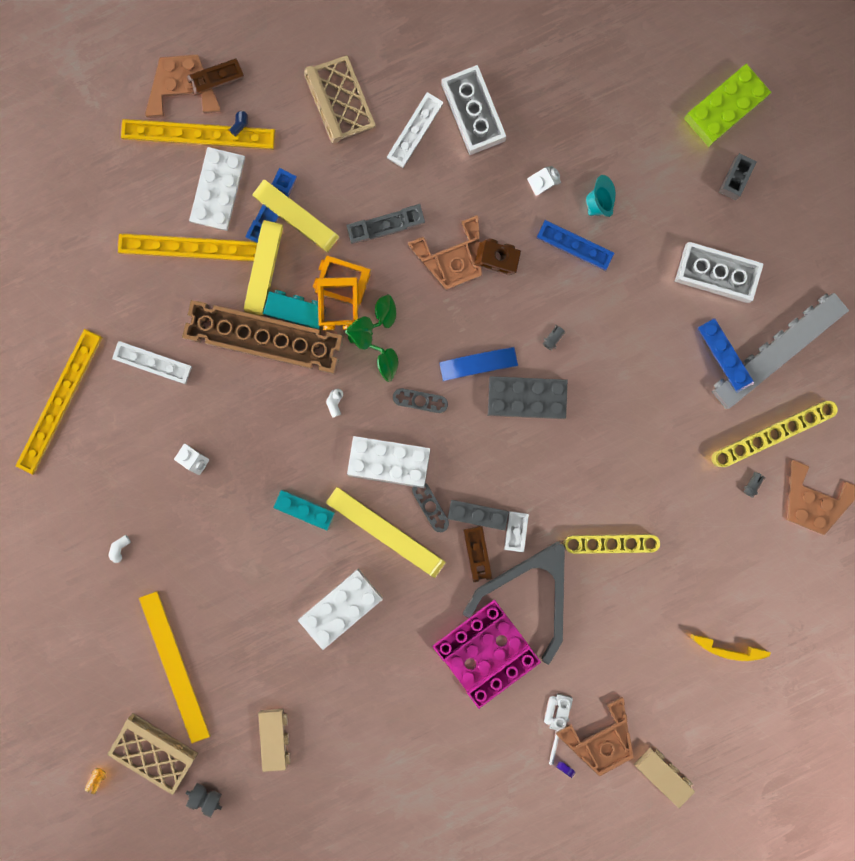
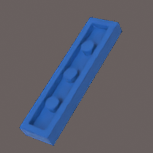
[537,220,614,271]
[698,318,754,393]

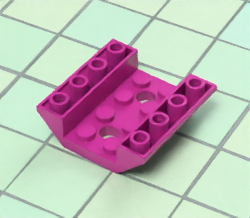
[432,599,541,709]

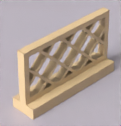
[304,55,376,144]
[107,713,198,795]

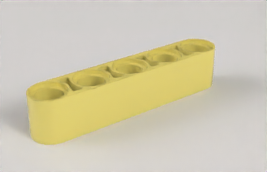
[252,180,339,252]
[244,220,283,317]
[563,534,660,554]

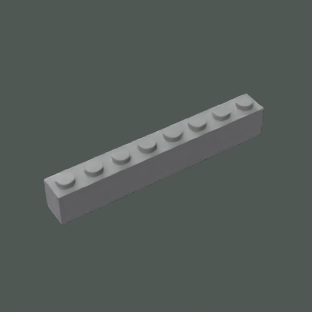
[711,293,849,409]

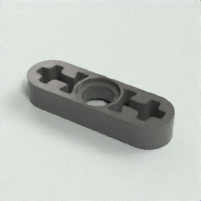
[393,388,448,413]
[412,483,449,532]

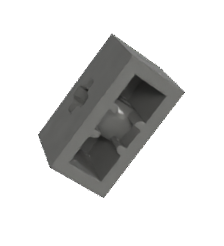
[719,153,757,200]

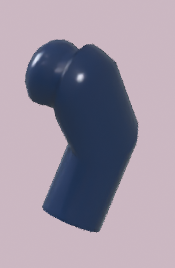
[229,111,248,137]

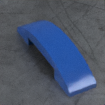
[245,168,297,243]
[439,347,518,381]

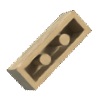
[258,708,291,772]
[634,748,695,808]

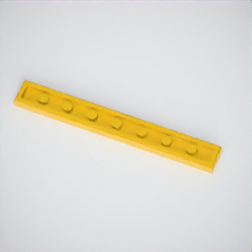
[121,119,276,150]
[118,234,258,262]
[15,329,103,475]
[139,591,211,743]

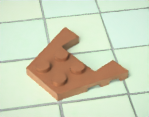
[145,55,221,117]
[408,215,482,290]
[787,460,855,535]
[555,697,633,776]

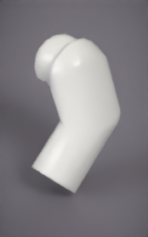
[326,389,343,418]
[109,535,131,563]

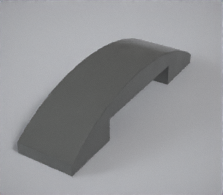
[346,204,425,244]

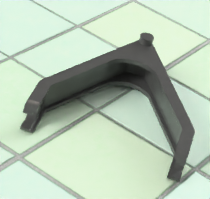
[463,541,565,665]

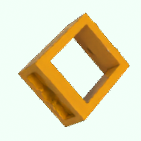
[313,255,371,308]
[317,277,359,330]

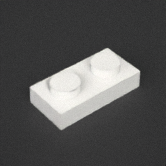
[504,511,529,552]

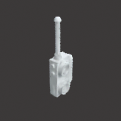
[544,693,573,765]

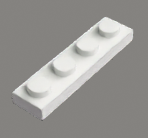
[387,92,443,168]
[112,341,192,384]

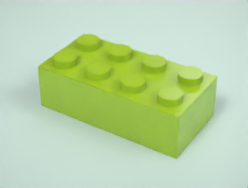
[684,63,772,147]

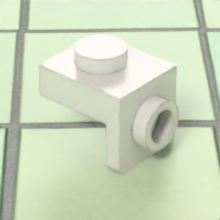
[527,166,561,195]
[174,443,209,475]

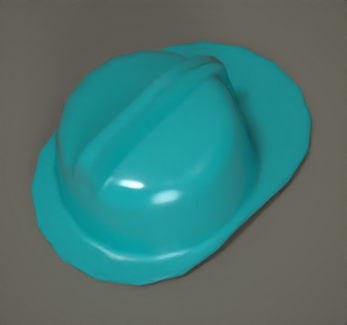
[586,175,616,217]

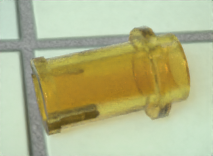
[84,768,106,794]

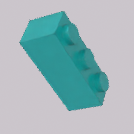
[263,290,326,330]
[273,490,336,531]

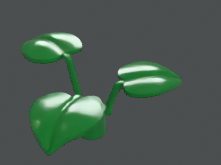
[345,294,399,382]

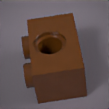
[474,239,521,275]

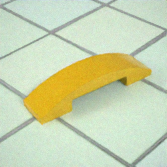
[690,634,771,661]

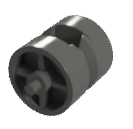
[186,783,222,818]

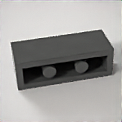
[448,500,509,530]

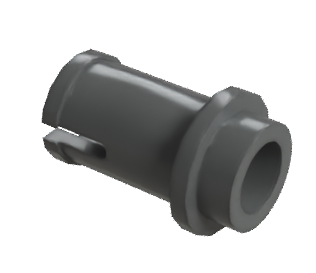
[543,325,566,351]
[744,472,765,498]

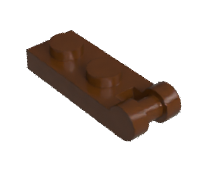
[187,58,244,96]
[463,526,492,583]

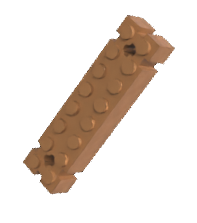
[182,300,344,374]

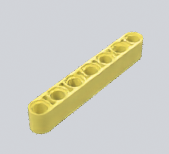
[712,401,838,467]
[326,487,446,578]

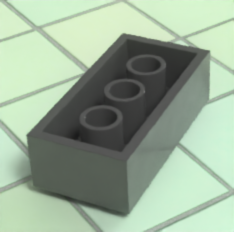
[487,376,568,419]

